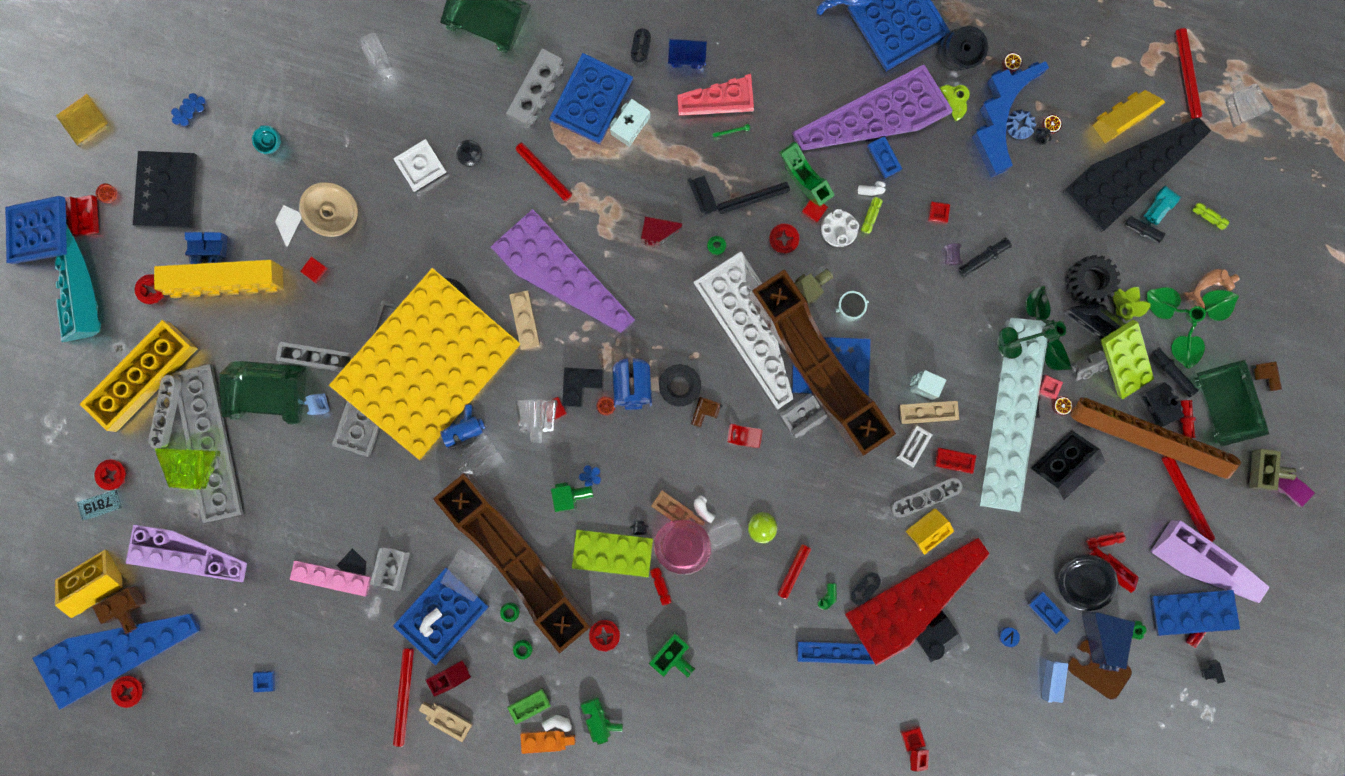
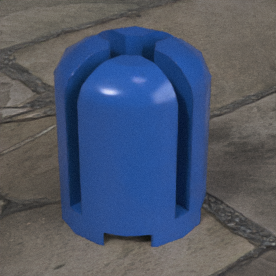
[612,358,652,410]

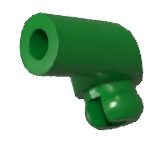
[818,583,837,610]

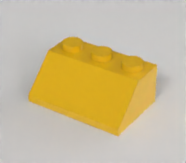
[1092,90,1165,144]
[55,549,122,618]

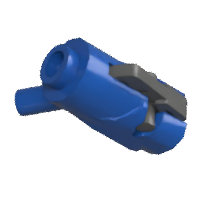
[440,405,486,450]

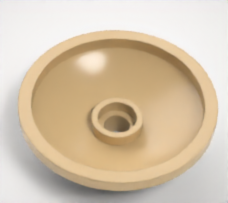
[299,182,358,237]

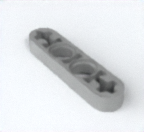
[149,375,181,448]
[891,478,963,518]

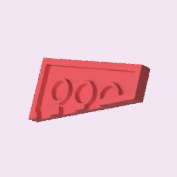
[677,74,754,116]

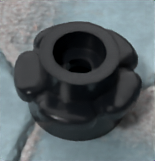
[1033,127,1052,145]
[630,521,649,535]

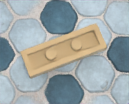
[509,290,540,351]
[899,401,959,424]

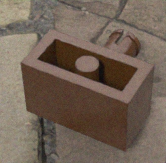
[92,586,146,634]

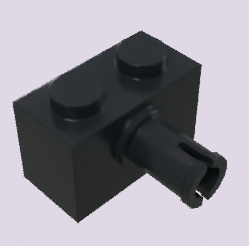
[1139,382,1184,427]

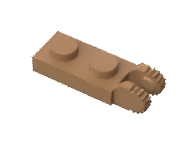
[651,491,705,535]

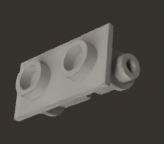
[1071,350,1109,381]

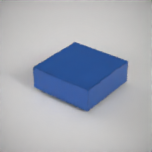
[253,671,275,692]

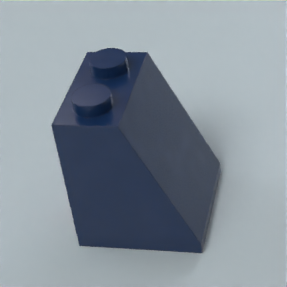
[1082,612,1135,672]

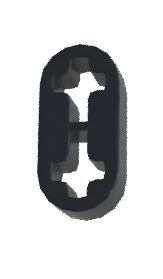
[631,28,651,66]
[850,572,881,605]

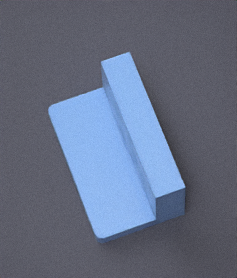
[1041,660,1068,703]

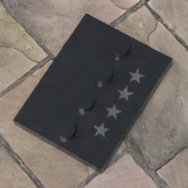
[132,151,197,229]

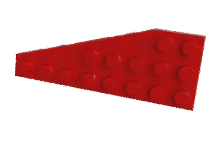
[845,538,990,666]

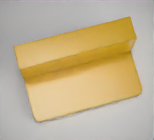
[906,508,954,555]

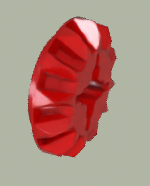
[769,223,800,254]
[134,274,164,305]
[94,459,127,490]
[589,620,620,652]
[111,676,144,708]

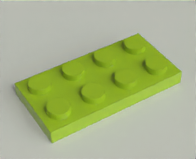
[1101,319,1154,399]
[572,530,653,577]

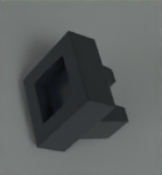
[1200,659,1226,684]

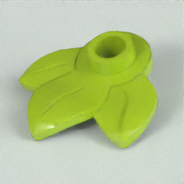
[939,85,970,121]
[1113,287,1150,321]

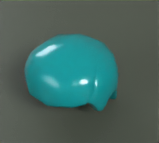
[252,125,281,154]

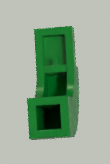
[779,142,835,206]

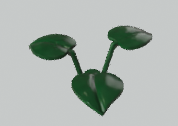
[997,286,1072,370]

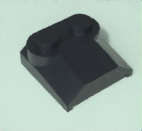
[915,611,962,663]

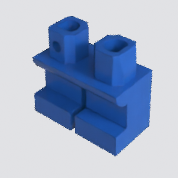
[185,232,228,264]

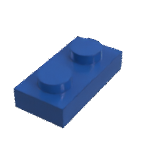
[867,136,902,179]
[1027,592,1070,634]

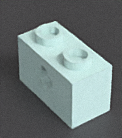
[610,99,651,147]
[909,370,946,400]

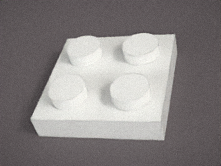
[393,139,446,192]

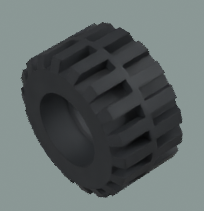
[1065,255,1121,305]

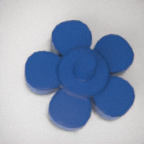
[182,93,205,114]
[171,105,193,126]
[579,465,601,487]

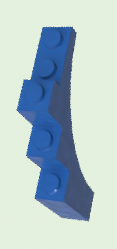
[972,61,1049,177]

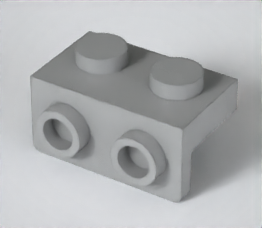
[779,393,828,438]
[370,547,410,591]

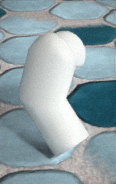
[858,181,886,196]
[694,496,716,523]
[419,608,442,637]
[542,715,572,732]

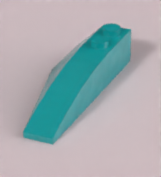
[55,226,101,342]

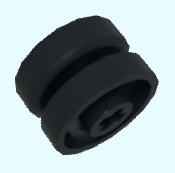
[939,26,989,71]

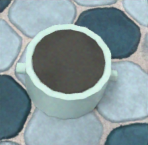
[835,291,869,321]

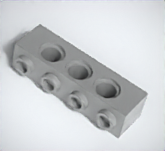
[506,48,564,129]
[276,341,356,372]

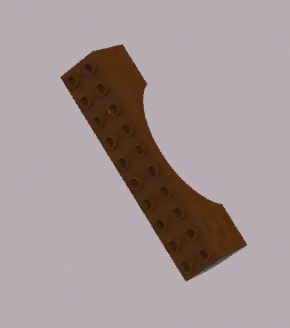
[749,269,896,458]
[433,473,593,654]

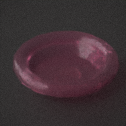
[654,520,711,574]

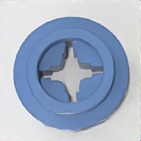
[1006,109,1037,139]

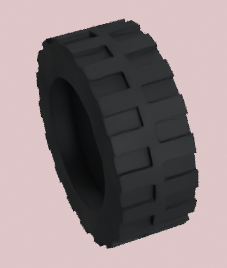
[659,364,701,407]

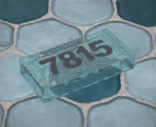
[77,490,122,521]

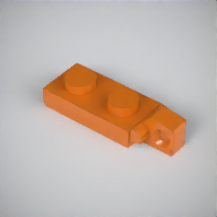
[520,730,576,754]

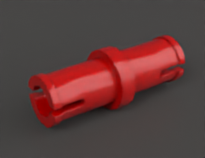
[1179,400,1196,438]

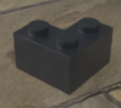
[562,367,604,409]

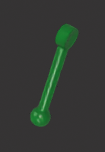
[712,124,750,137]

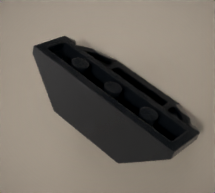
[1063,303,1126,340]

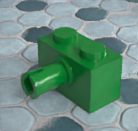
[551,482,594,512]
[649,631,695,678]

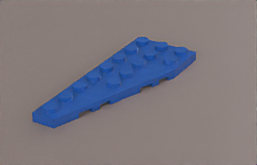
[32,613,201,710]

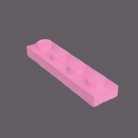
[290,560,371,596]

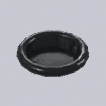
[1057,554,1119,611]

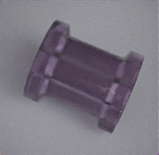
[944,243,963,266]

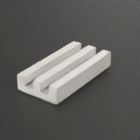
[896,425,933,468]

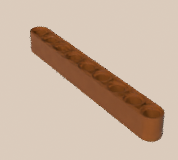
[1070,397,1241,479]

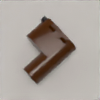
[1251,361,1282,391]
[690,397,723,428]

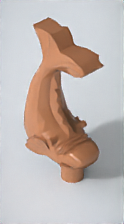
[1182,269,1240,309]

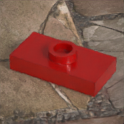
[934,447,977,474]

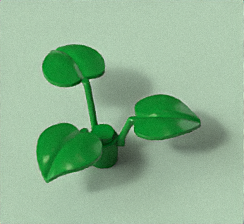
[1147,287,1239,369]

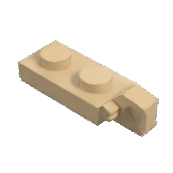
[418,702,473,742]

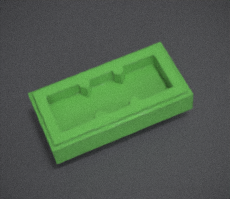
[507,688,551,725]

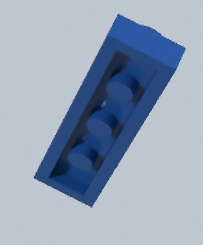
[797,641,874,664]

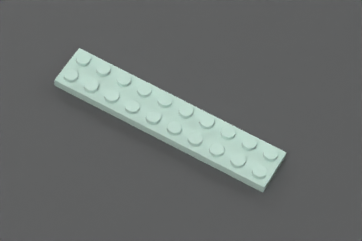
[980,318,1048,512]

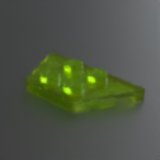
[155,448,221,489]

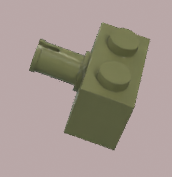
[794,268,833,306]
[1249,449,1297,491]

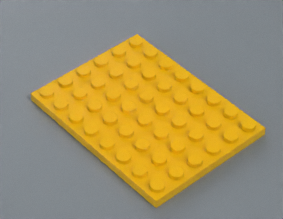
[329,268,520,460]

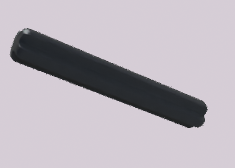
[717,182,790,214]

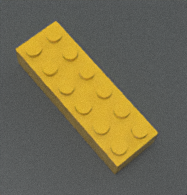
[154,260,284,298]
[79,320,198,432]

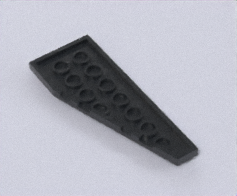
[1063,118,1211,232]

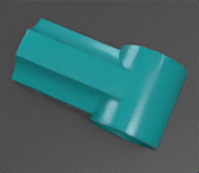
[1143,185,1181,225]

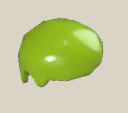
[748,512,777,544]

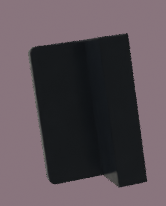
[687,175,718,218]

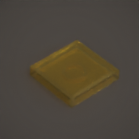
[56,94,111,147]

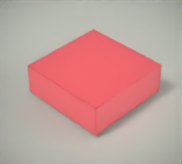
[1039,374,1063,400]

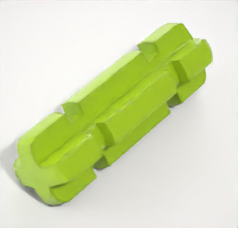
[861,197,883,234]
[1193,202,1229,230]

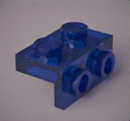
[668,39,707,69]

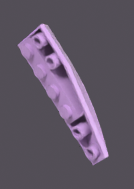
[1150,520,1270,603]
[126,524,247,582]

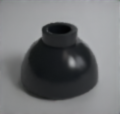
[455,140,482,166]

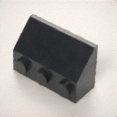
[1031,430,1106,500]

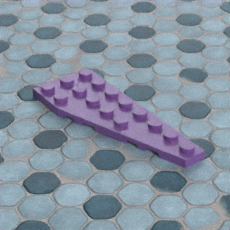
[792,65,953,151]
[491,209,635,333]

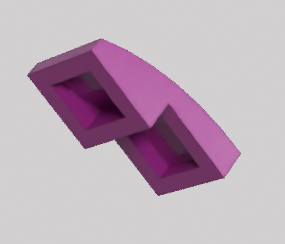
[1278,466,1315,507]

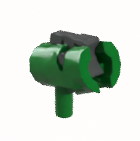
[579,697,623,745]

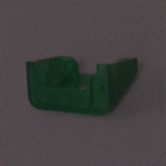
[440,0,531,53]
[1194,359,1270,447]
[219,361,307,425]

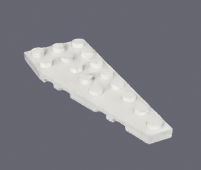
[693,252,793,410]

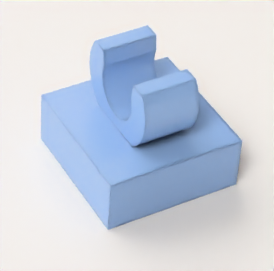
[304,393,330,415]

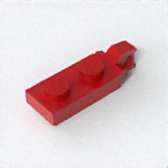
[1089,547,1139,593]

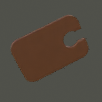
[1068,640,1132,699]

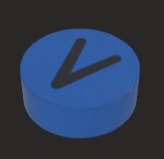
[999,627,1020,647]

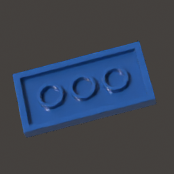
[1151,590,1240,636]

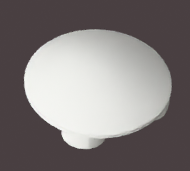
[821,209,859,247]

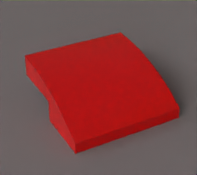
[65,195,99,236]

